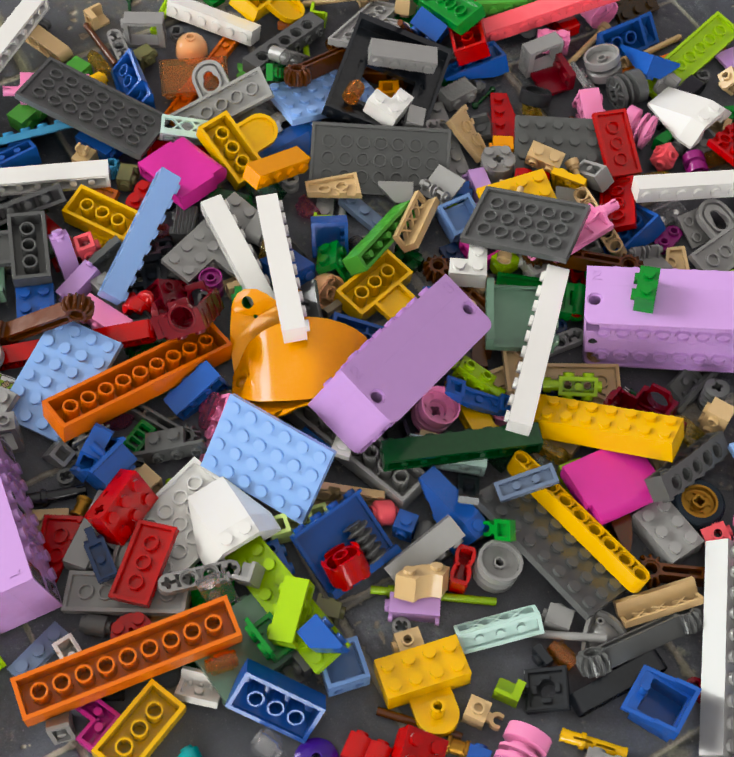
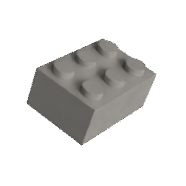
[631,501,705,564]

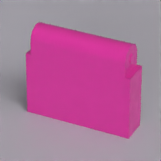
[137,137,227,211]
[560,449,655,526]

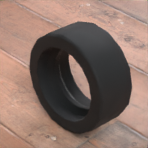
[519,85,552,108]

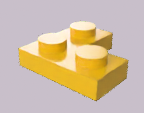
[551,167,587,190]

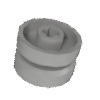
[583,43,622,84]
[472,540,524,594]

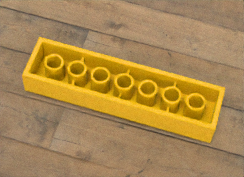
[533,394,684,462]

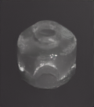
[250,728,284,757]

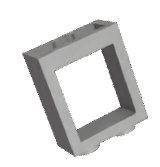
[120,11,167,48]
[518,32,564,78]
[0,411,25,454]

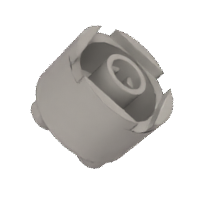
[479,145,516,184]

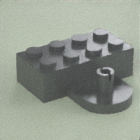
[0,211,53,288]

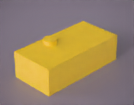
[61,184,137,242]
[91,679,186,757]

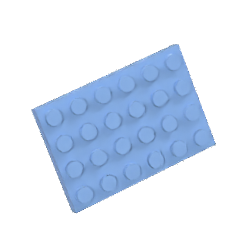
[269,70,375,126]
[10,322,123,445]
[200,393,337,524]

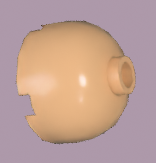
[176,32,208,65]
[314,273,344,309]

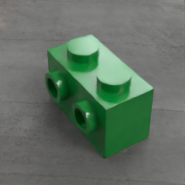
[630,265,661,314]

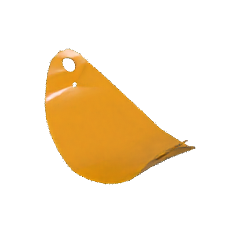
[230,289,312,418]
[232,317,368,401]

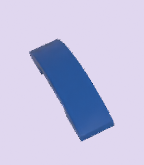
[445,375,511,416]

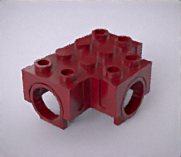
[150,280,225,340]
[603,383,688,462]

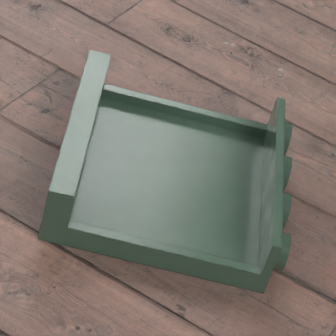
[485,277,559,353]
[195,593,297,709]

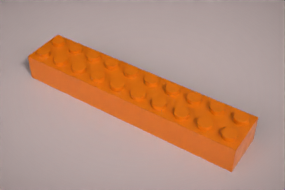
[42,322,233,443]
[10,595,243,727]

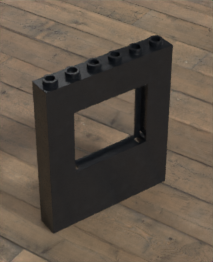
[322,12,453,126]

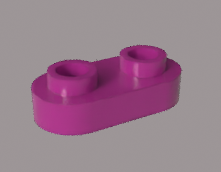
[654,225,682,254]

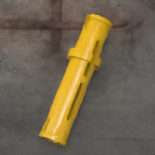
[559,727,628,757]

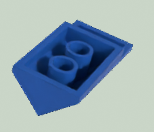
[595,11,660,57]
[110,48,156,109]

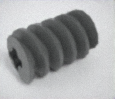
[697,378,730,411]
[343,520,386,565]

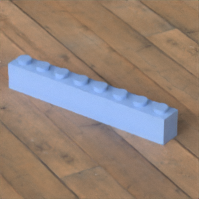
[97,167,181,306]

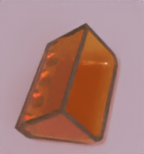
[159,56,228,100]

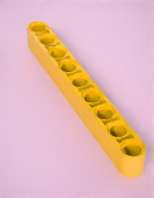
[507,450,650,593]

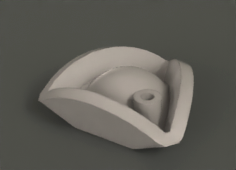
[581,610,627,651]

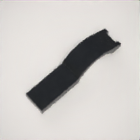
[457,472,480,505]

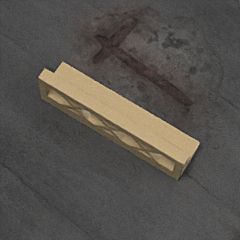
[392,190,440,253]
[613,576,704,628]

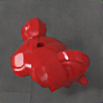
[121,290,154,315]

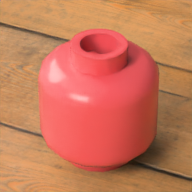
[369,499,399,526]

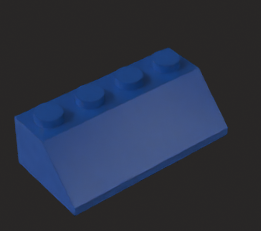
[225,658,326,743]

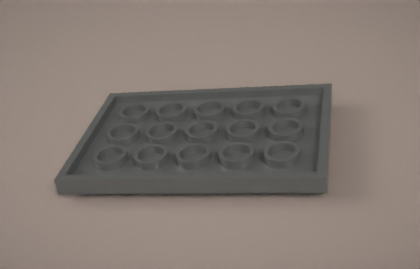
[513,115,616,183]
[460,186,591,264]

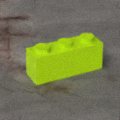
[267,575,315,649]

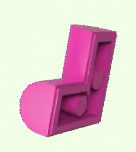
[75,699,121,754]

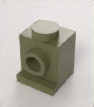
[133,43,158,72]
[116,163,140,192]
[316,593,346,626]

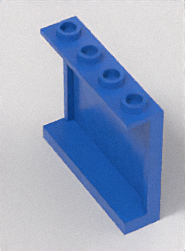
[289,488,402,600]

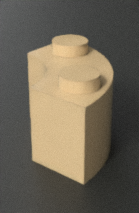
[394,562,450,603]

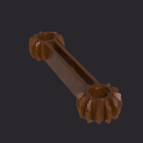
[283,47,346,88]
[522,250,644,272]
[422,254,485,314]
[0,292,95,346]
[637,553,705,590]

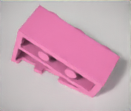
[572,87,606,119]

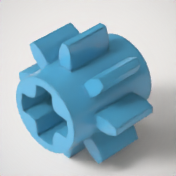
[108,158,120,180]

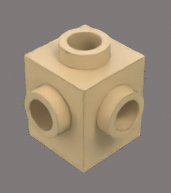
[717,66,734,96]

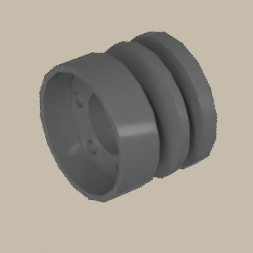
[606,68,649,109]

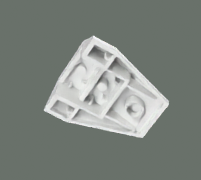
[647,86,732,150]
[187,476,281,574]

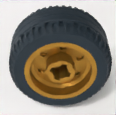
[671,479,725,534]

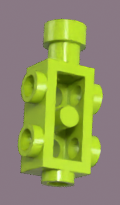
[451,355,506,396]
[543,372,602,401]

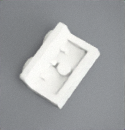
[174,666,221,709]

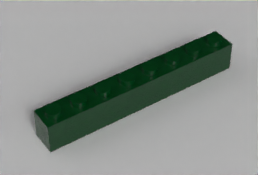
[379,422,544,472]

